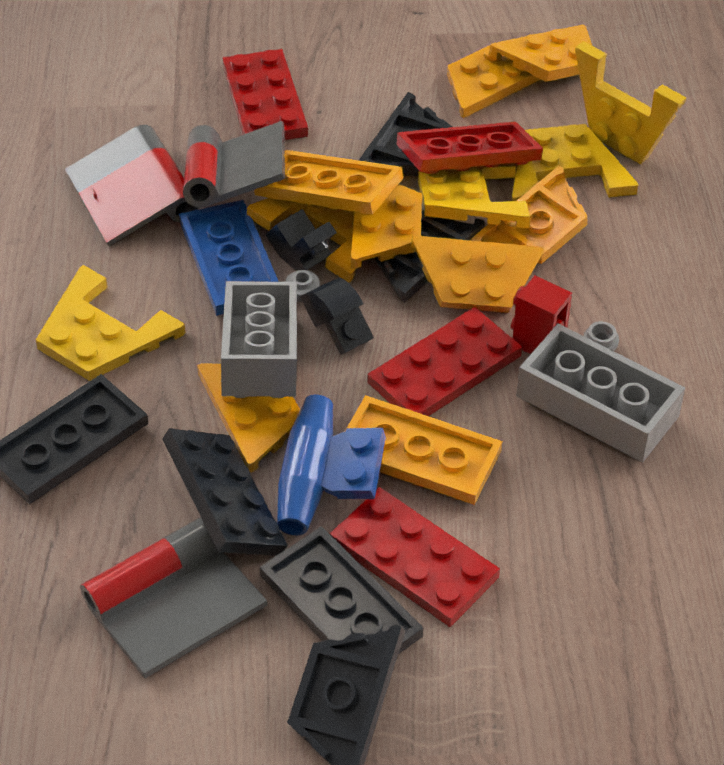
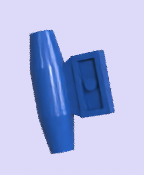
[277,394,386,536]

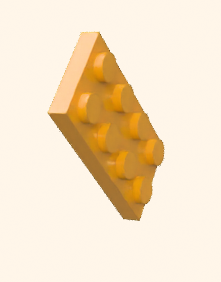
[254,150,403,214]
[344,395,503,505]

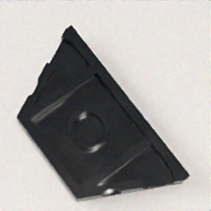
[358,92,452,176]
[374,210,486,303]
[287,625,405,765]

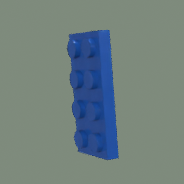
[179,199,279,316]

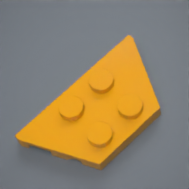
[488,24,592,82]
[447,45,541,118]
[470,166,588,264]
[350,184,422,269]
[411,235,544,313]
[197,363,300,473]

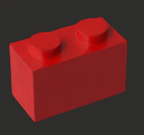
[510,275,572,354]

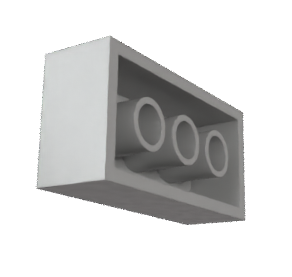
[221,281,297,398]
[516,323,685,463]

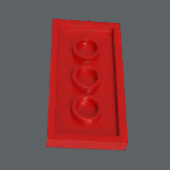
[222,49,308,140]
[396,121,543,174]
[367,307,522,416]
[329,487,500,628]

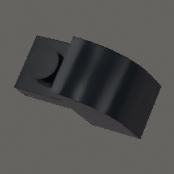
[265,209,337,271]
[300,278,374,355]

